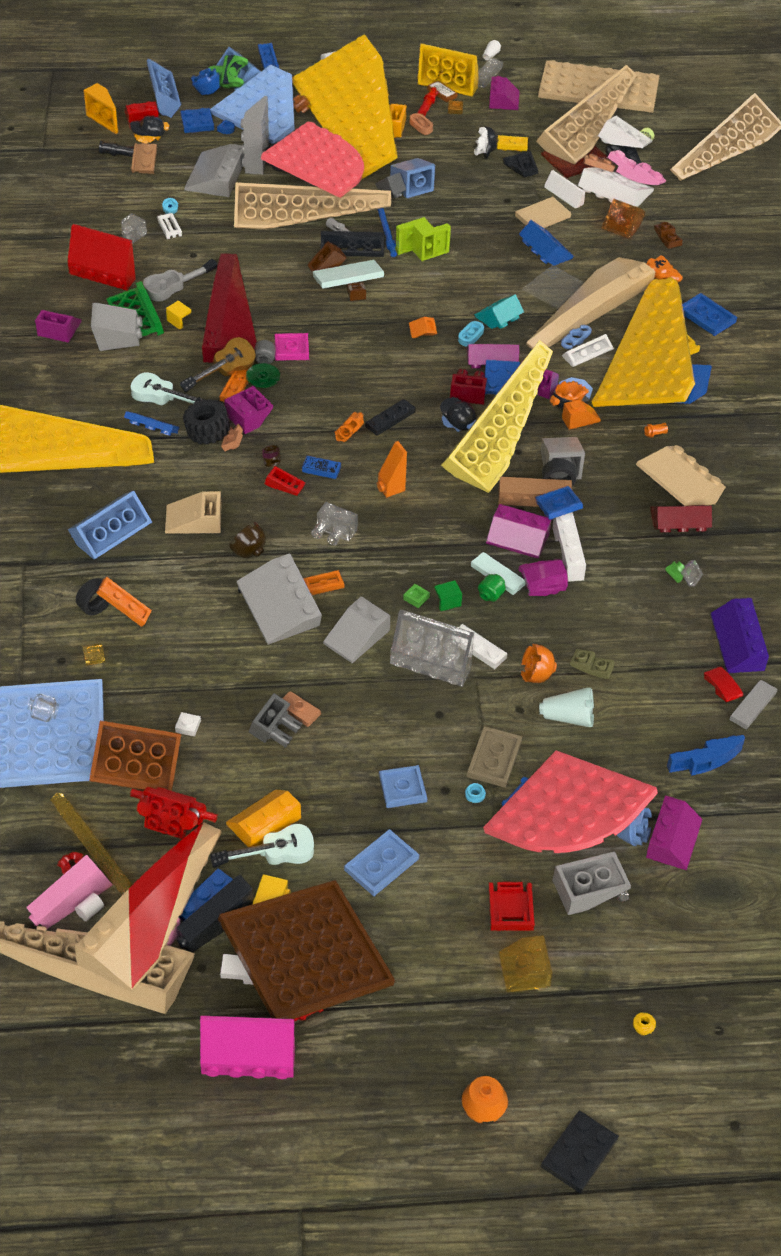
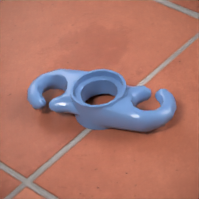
[561,325,592,349]

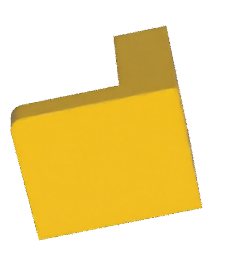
[166,301,191,329]

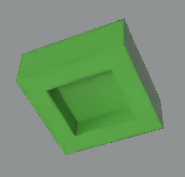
[403,584,430,608]

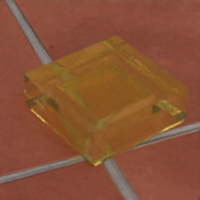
[83,643,105,666]

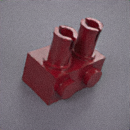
[450,369,487,405]

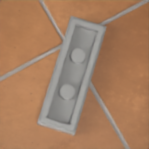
[730,680,777,730]

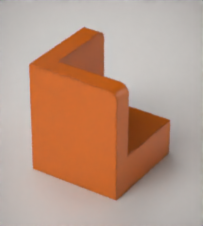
[409,317,437,338]

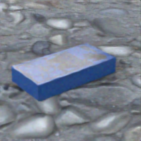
[302,456,341,479]

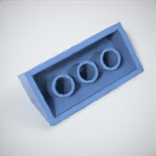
[147,59,181,118]
[68,491,152,559]

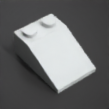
[598,116,652,148]

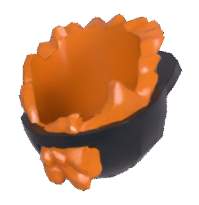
[550,381,589,410]

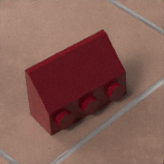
[650,505,712,532]

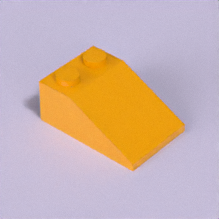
[84,83,118,134]

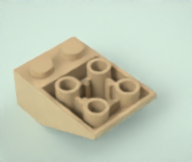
[165,491,221,533]

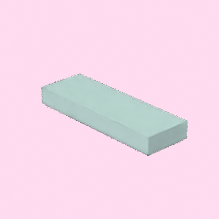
[471,552,525,595]

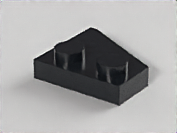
[503,151,539,177]

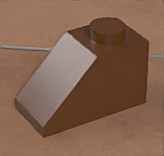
[307,241,347,273]

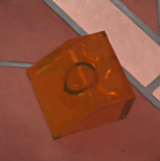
[602,199,646,239]

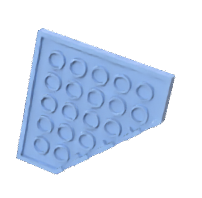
[210,65,295,144]

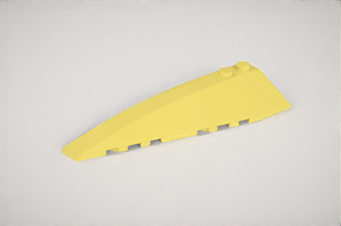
[441,341,553,493]

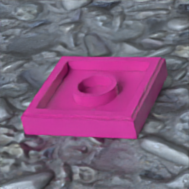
[275,333,309,360]

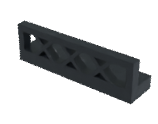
[320,231,384,257]

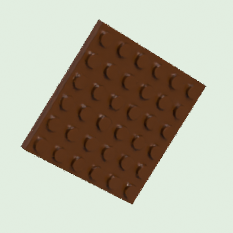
[218,880,395,1019]

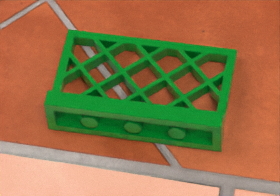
[106,281,164,337]

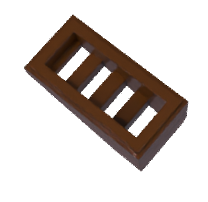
[346,281,366,301]

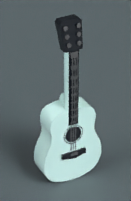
[131,372,204,405]
[210,824,314,868]

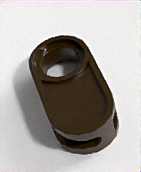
[262,445,281,467]

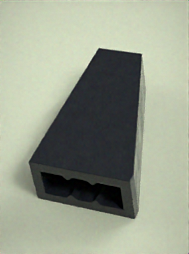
[176,875,254,953]

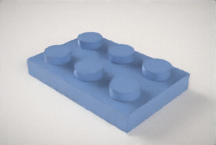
[344,829,419,896]

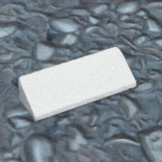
[544,170,585,208]
[562,334,614,367]

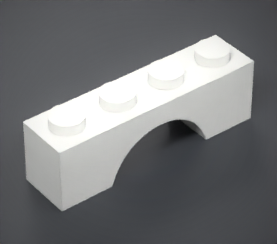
[553,512,586,581]

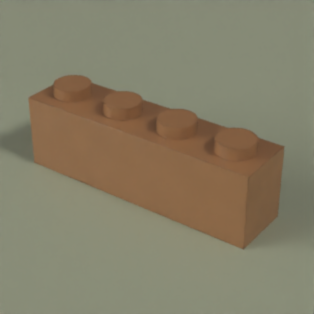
[498,477,572,507]

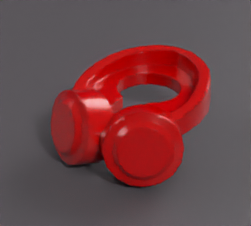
[57,852,84,875]

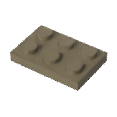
[467,726,523,788]

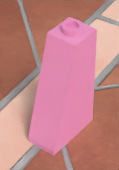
[26,855,113,929]

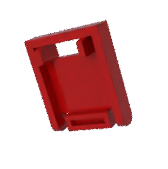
[488,882,535,931]

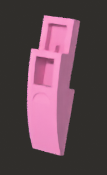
[608,150,666,185]

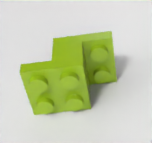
[396,217,451,261]

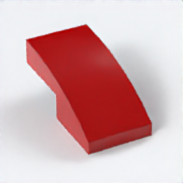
[704,666,743,702]

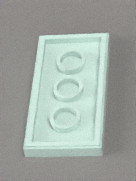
[313,260,384,288]

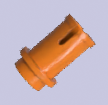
[644,423,668,438]

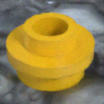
[633,1013,656,1035]

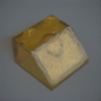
[499,935,553,992]

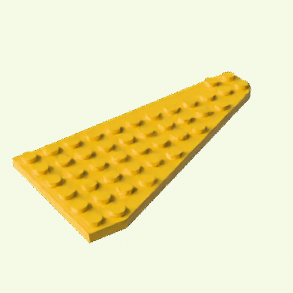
[591,278,695,407]
[0,405,154,473]

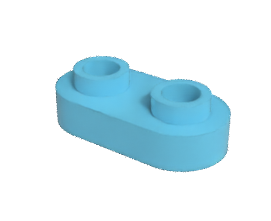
[458,321,484,346]

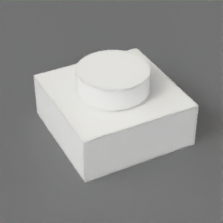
[175,712,201,737]

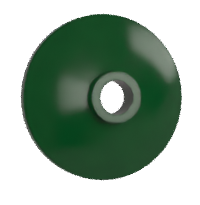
[246,363,280,388]

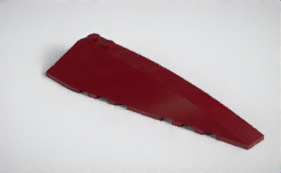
[202,253,257,364]

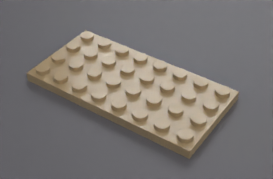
[538,60,660,113]

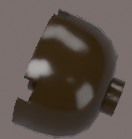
[229,522,266,558]

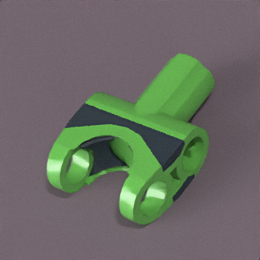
[209,55,248,88]

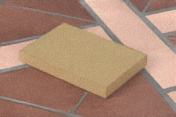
[515,197,571,228]

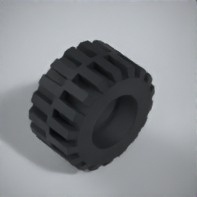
[183,399,230,444]

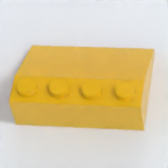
[418,44,479,96]

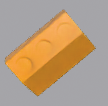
[226,790,301,847]

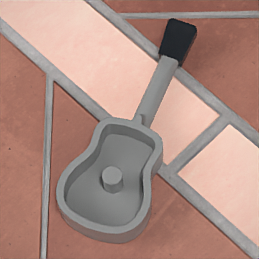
[143,259,218,301]

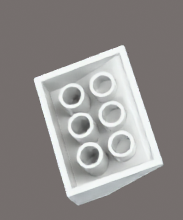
[578,167,654,210]

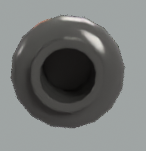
[254,340,276,364]

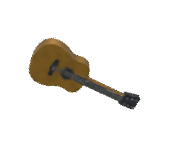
[180,337,256,393]

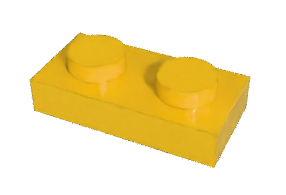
[497,135,528,151]

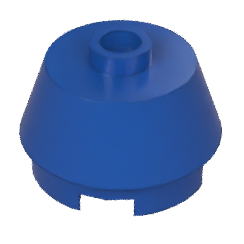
[191,68,220,95]

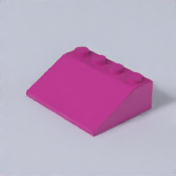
[200,1016,295,1079]

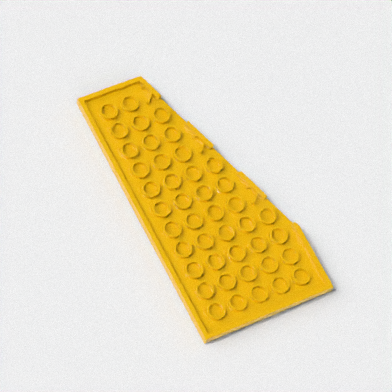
[292,34,398,180]

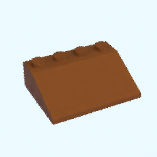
[89,720,181,791]

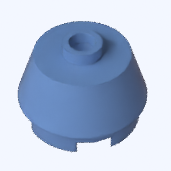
[617,808,652,846]

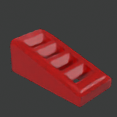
[264,466,306,496]

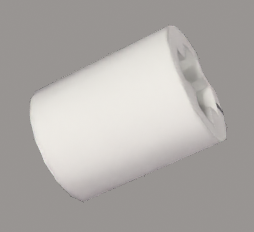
[75,893,104,921]

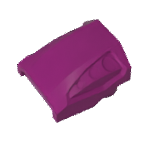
[518,559,568,596]

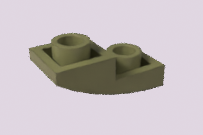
[570,649,615,679]

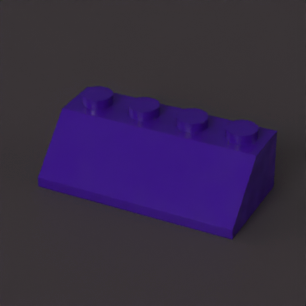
[711,598,769,673]

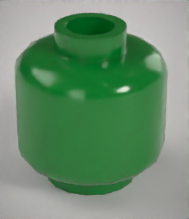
[478,574,506,602]

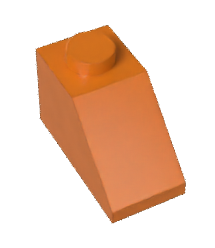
[562,399,601,430]

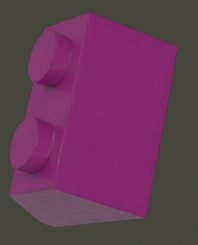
[489,76,519,110]

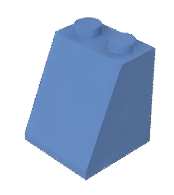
[390,158,435,198]

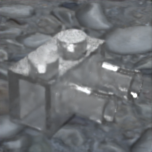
[311,502,358,546]

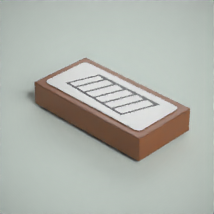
[427,81,458,102]

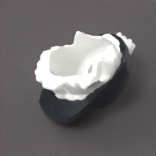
[474,126,499,159]

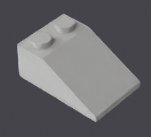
[323,596,390,663]
[552,851,631,915]

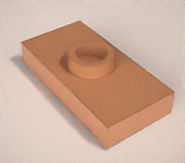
[282,691,321,727]

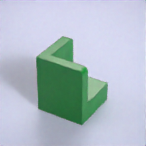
[435,581,462,611]

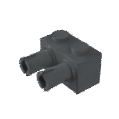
[249,693,303,748]

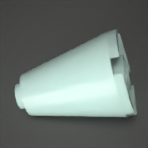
[539,688,594,727]

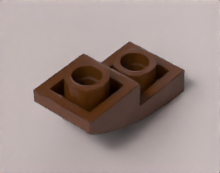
[654,222,683,249]

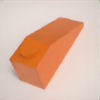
[377,441,407,498]

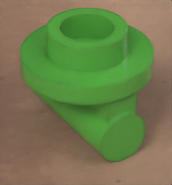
[665,561,687,583]

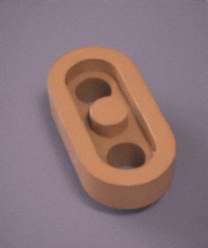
[410,113,433,135]

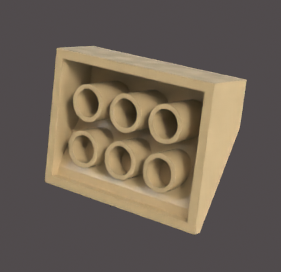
[636,445,725,506]

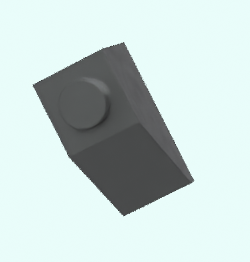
[375,172,406,199]

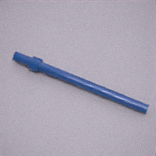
[377,208,397,257]

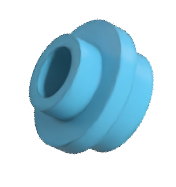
[465,783,486,803]

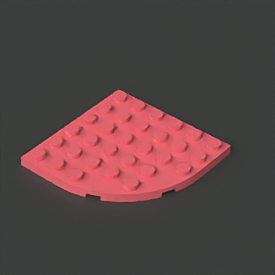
[261,122,364,198]
[483,750,657,853]

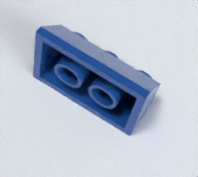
[519,219,574,266]

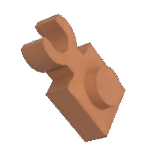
[221,424,243,451]

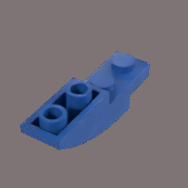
[667,735,745,776]

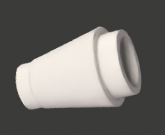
[483,40,501,61]

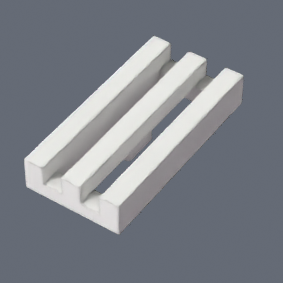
[157,213,182,239]

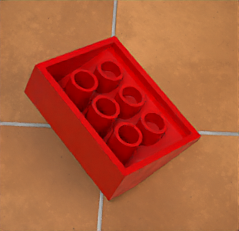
[68,224,136,291]

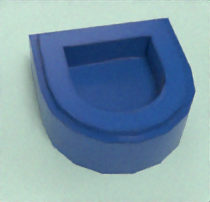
[217,120,235,134]

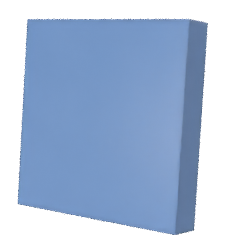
[379,765,427,808]

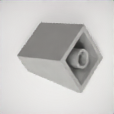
[91,303,143,351]
[541,437,585,480]

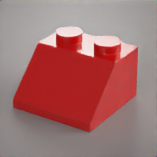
[124,101,159,129]

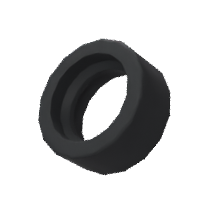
[542,459,576,487]
[76,578,110,616]

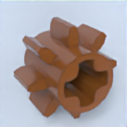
[293,95,310,113]

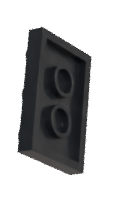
[541,1110,619,1194]

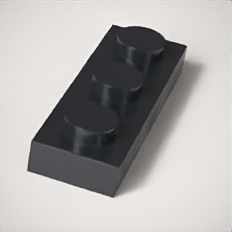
[366,399,416,436]

